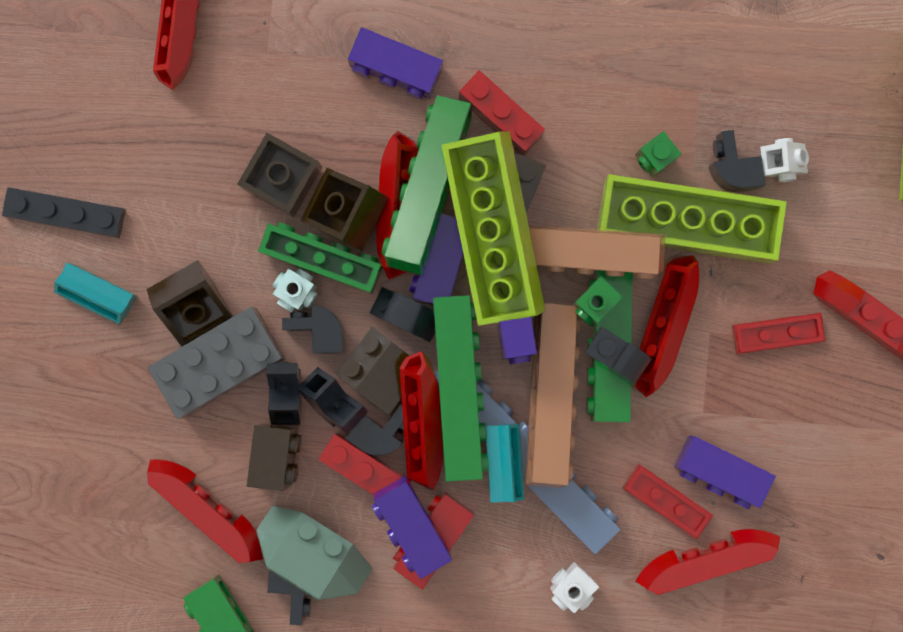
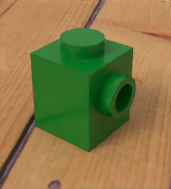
[635,131,682,177]
[574,276,623,325]

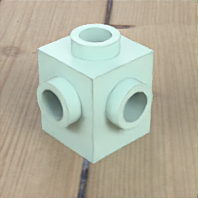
[273,268,318,312]

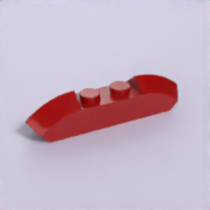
[153,0,199,90]
[376,131,419,280]
[633,255,699,398]
[813,270,903,361]
[400,351,443,490]
[147,459,264,563]
[635,529,780,595]

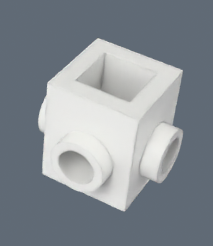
[760,138,809,182]
[550,562,599,613]

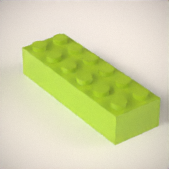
[441,131,546,326]
[597,174,787,264]

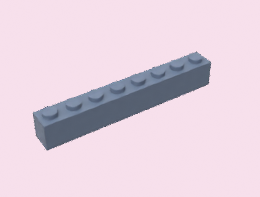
[436,371,621,555]

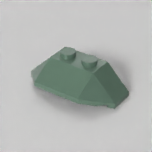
[256,506,373,601]

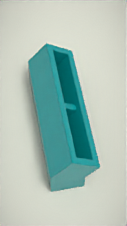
[54,263,137,325]
[485,424,524,503]

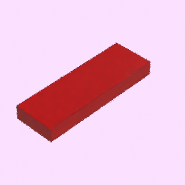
[732,313,826,354]
[622,464,713,539]

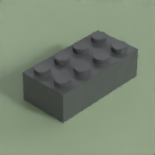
[147,307,286,419]

